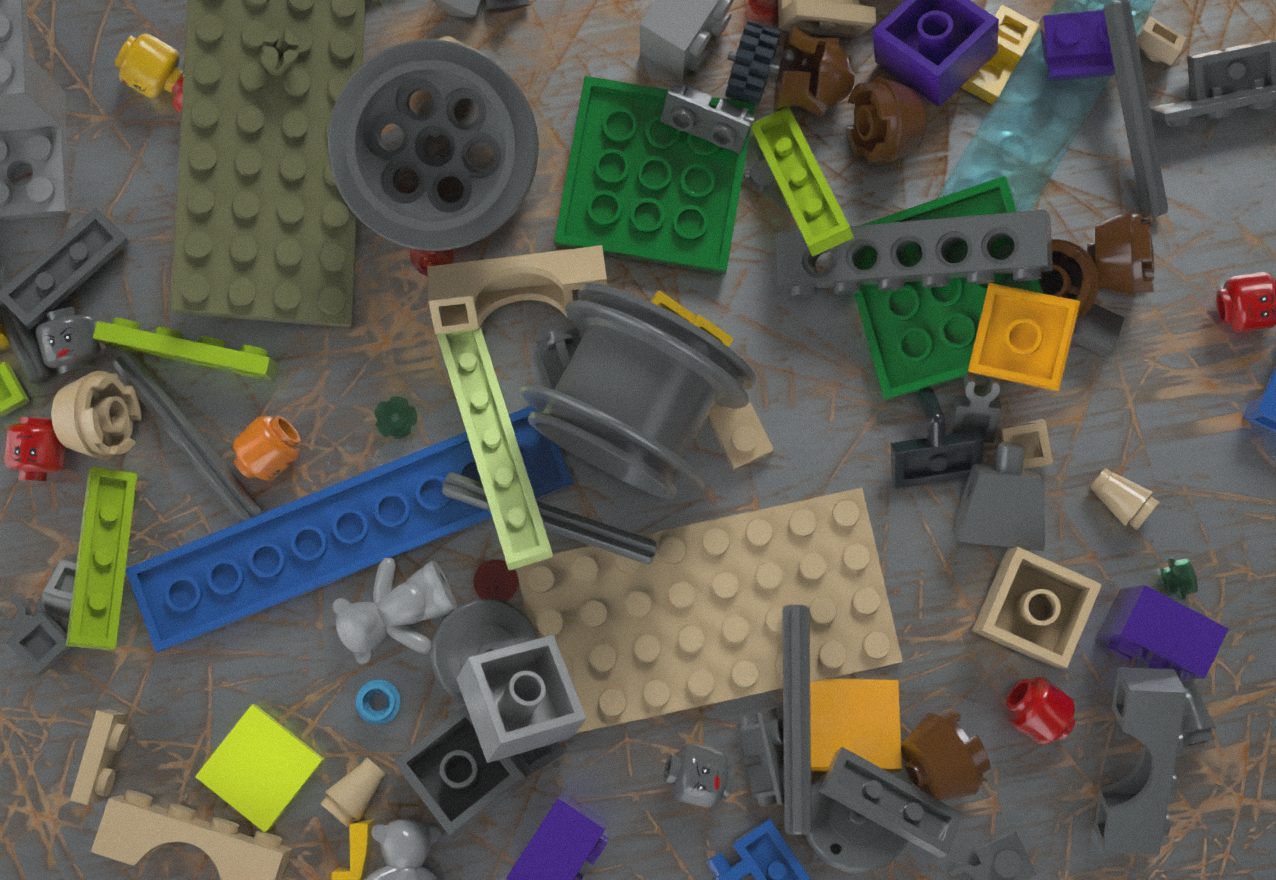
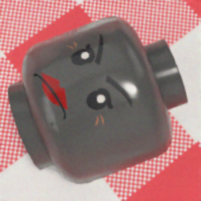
[36,307,101,374]
[664,743,734,808]

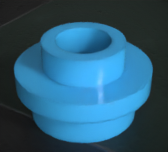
[355,679,401,725]

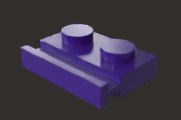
[1039,10,1116,82]

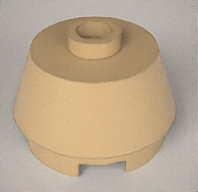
[51,371,141,460]

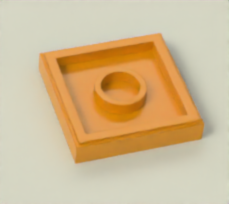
[968,283,1081,392]
[810,679,902,773]

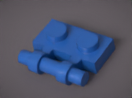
[706,817,811,880]

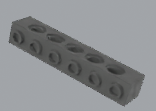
[775,210,1053,297]

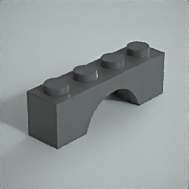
[1094,667,1191,855]

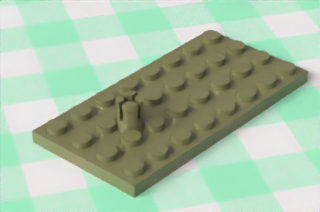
[170,0,365,328]

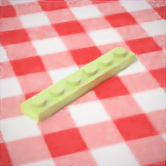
[436,327,553,570]

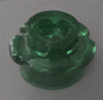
[374,396,418,439]
[1161,557,1198,600]

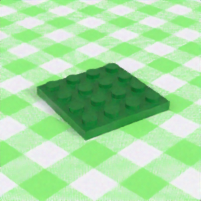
[554,76,755,275]
[854,175,1043,401]

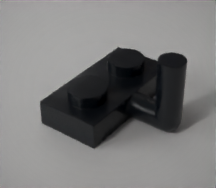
[891,387,983,489]

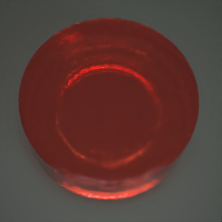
[473,559,519,602]

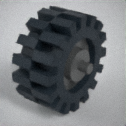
[725,19,782,106]

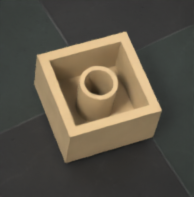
[972,547,1102,668]

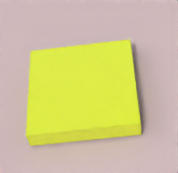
[195,704,324,833]

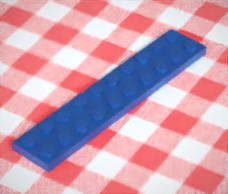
[125,406,575,653]

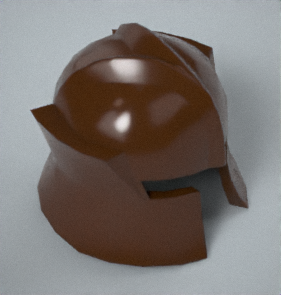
[774,24,856,118]

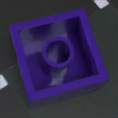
[872,0,999,107]
[1097,585,1229,682]
[506,792,609,880]

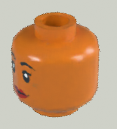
[233,415,300,481]

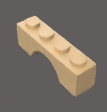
[427,245,608,334]
[91,790,292,880]

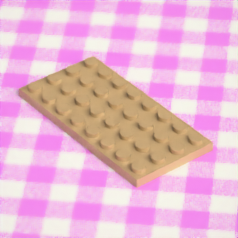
[516,488,903,733]

